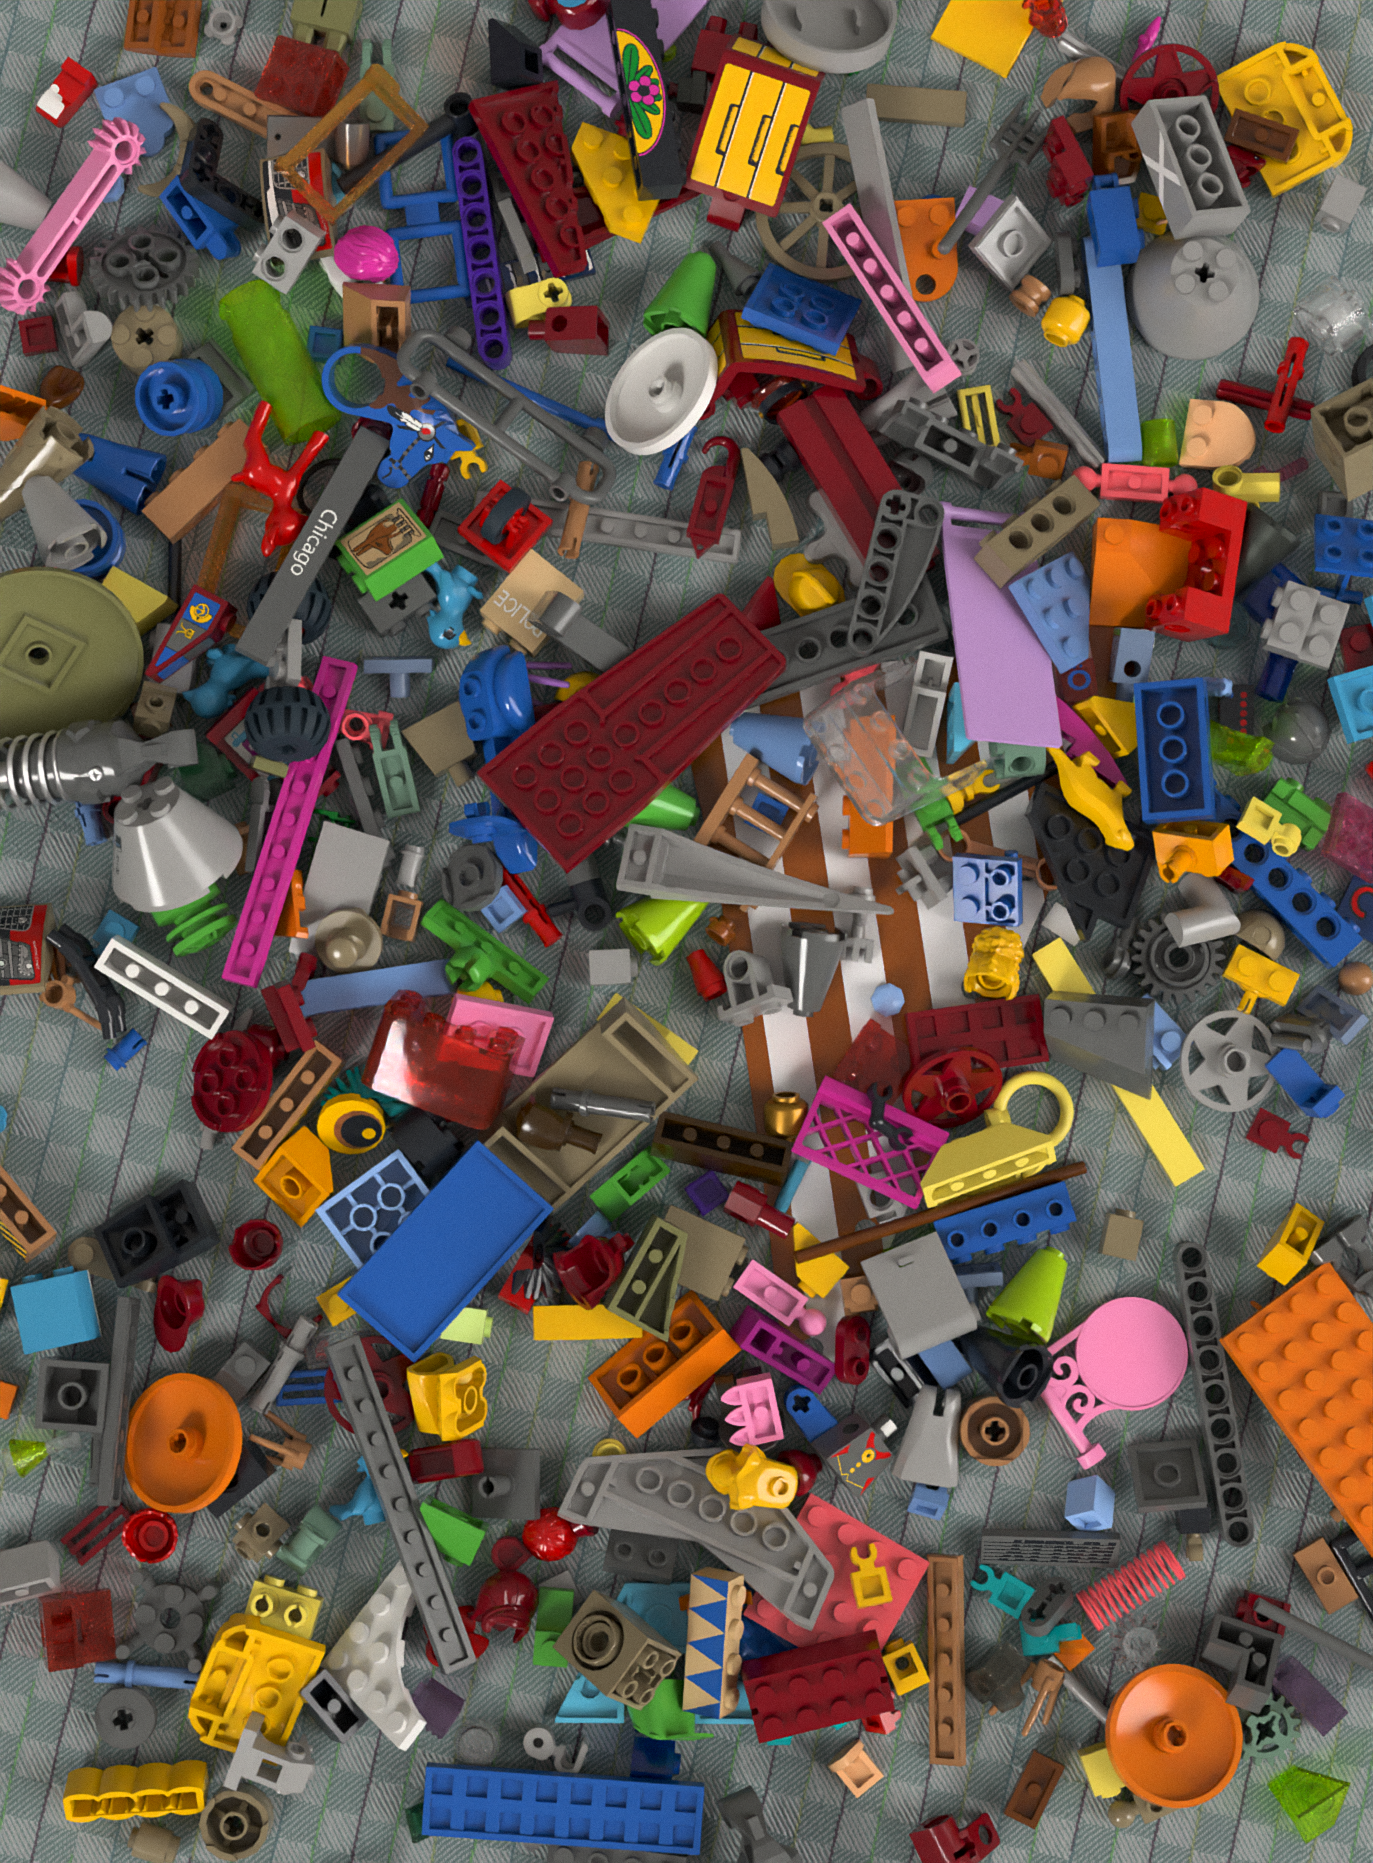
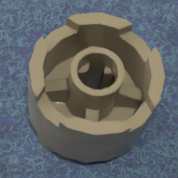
[110,305,184,377]
[199,1782,274,1862]

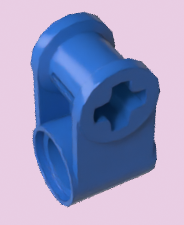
[783,1384,839,1443]

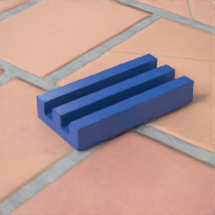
[276,1368,343,1407]

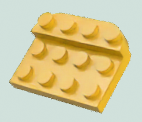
[1217,41,1353,198]
[188,1613,326,1767]

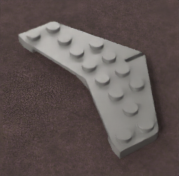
[557,1447,834,1631]

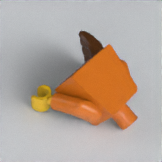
[0,365,85,441]

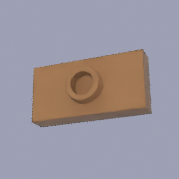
[1291,1536,1358,1615]

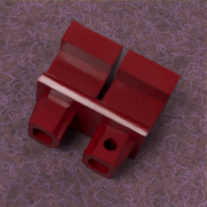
[691,15,758,83]

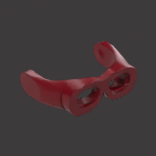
[291,952,318,992]
[254,1274,323,1339]

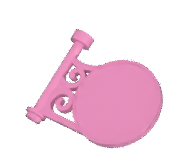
[1040,1297,1188,1470]

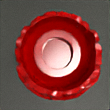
[522,1507,579,1562]
[121,1508,178,1564]

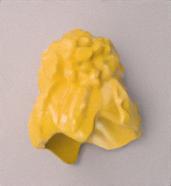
[963,926,1024,1000]

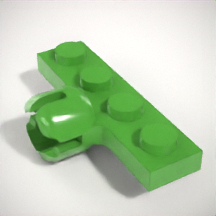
[420,898,550,1004]

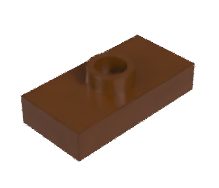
[1224,108,1299,165]
[1002,1749,1065,1830]

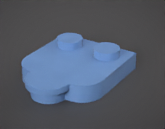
[94,67,175,157]

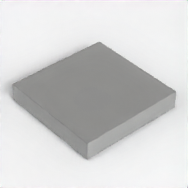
[968,195,1053,292]

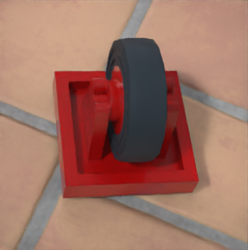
[457,479,553,574]

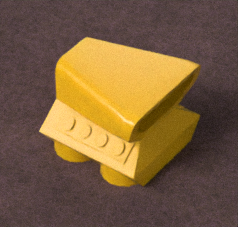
[407,1352,488,1441]

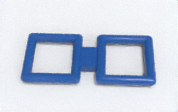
[373,128,471,304]

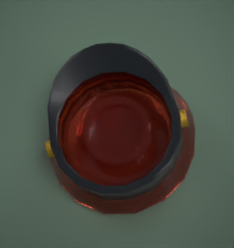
[751,375,808,425]

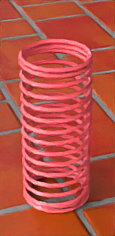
[1076,1540,1186,1632]

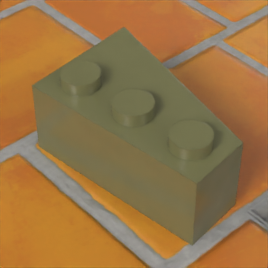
[602,1213,688,1342]

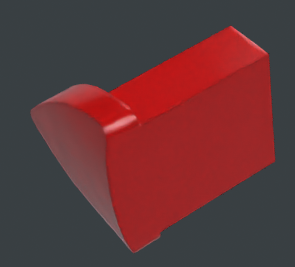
[47,246,84,286]

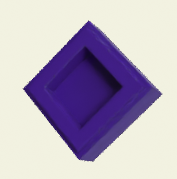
[684,1170,729,1216]

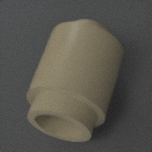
[127,1822,181,1863]

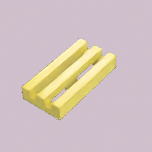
[956,385,1000,447]

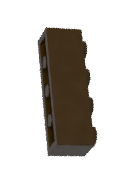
[650,1111,794,1188]

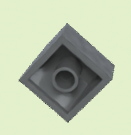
[34,1356,110,1433]

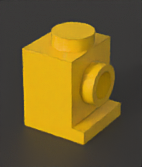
[881,1637,930,1696]

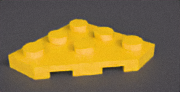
[570,122,660,244]

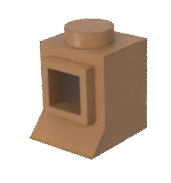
[839,1275,878,1316]

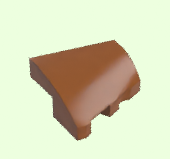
[1092,109,1143,185]

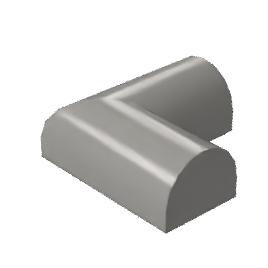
[54,291,112,368]
[1164,872,1241,948]

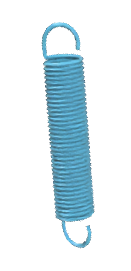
[773,1155,811,1213]

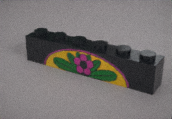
[605,0,687,201]

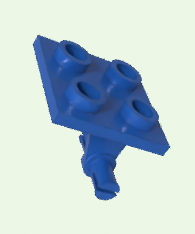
[1314,514,1373,605]

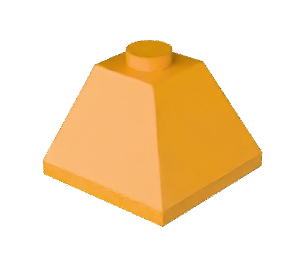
[253,1125,334,1228]

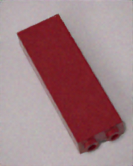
[776,385,940,582]

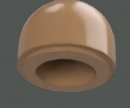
[1338,961,1373,996]

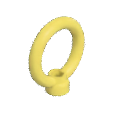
[984,1071,1074,1147]

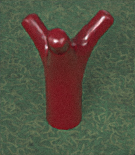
[682,1374,716,1420]

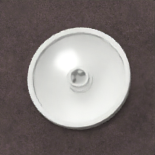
[605,328,718,455]

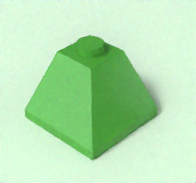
[420,1495,490,1567]

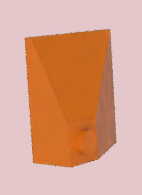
[1089,517,1192,629]

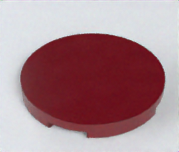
[191,1030,273,1133]

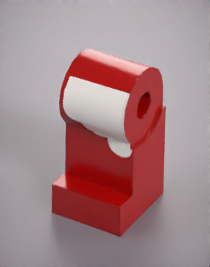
[36,56,98,128]

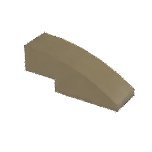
[741,447,799,551]

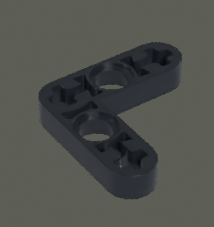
[179,118,265,233]

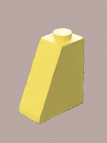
[102,566,179,637]

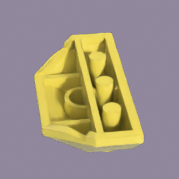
[920,1122,1057,1208]

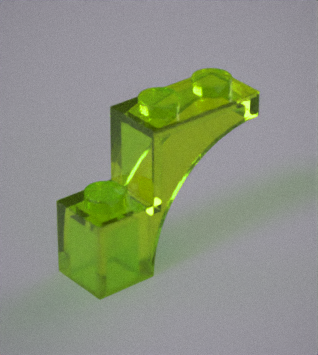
[1209,719,1275,777]

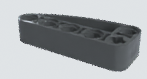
[845,490,944,658]

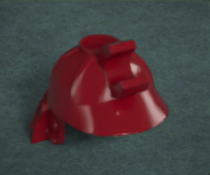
[553,1233,635,1310]

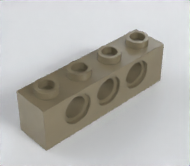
[973,475,1101,589]

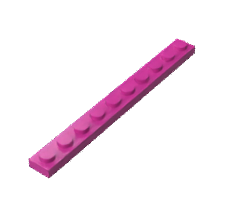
[221,656,358,989]

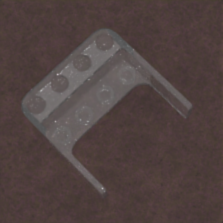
[803,655,988,826]

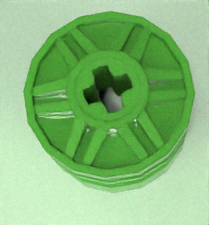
[150,882,239,958]

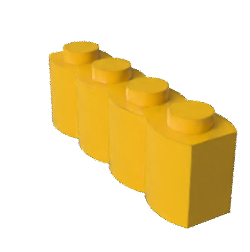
[62,1760,210,1822]

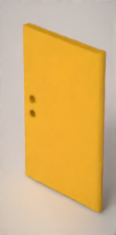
[930,0,1047,78]

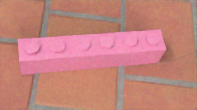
[822,203,962,394]

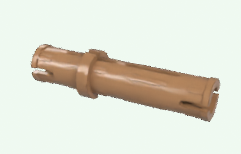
[558,461,599,559]

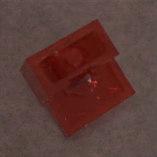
[38,1588,117,1672]

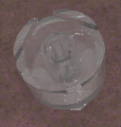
[1293,275,1373,358]

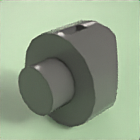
[888,449,933,495]

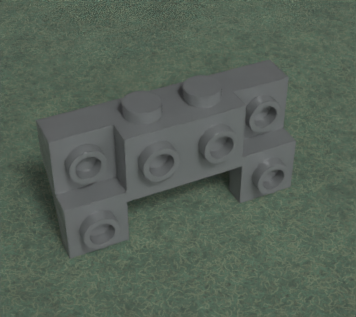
[874,397,1024,491]

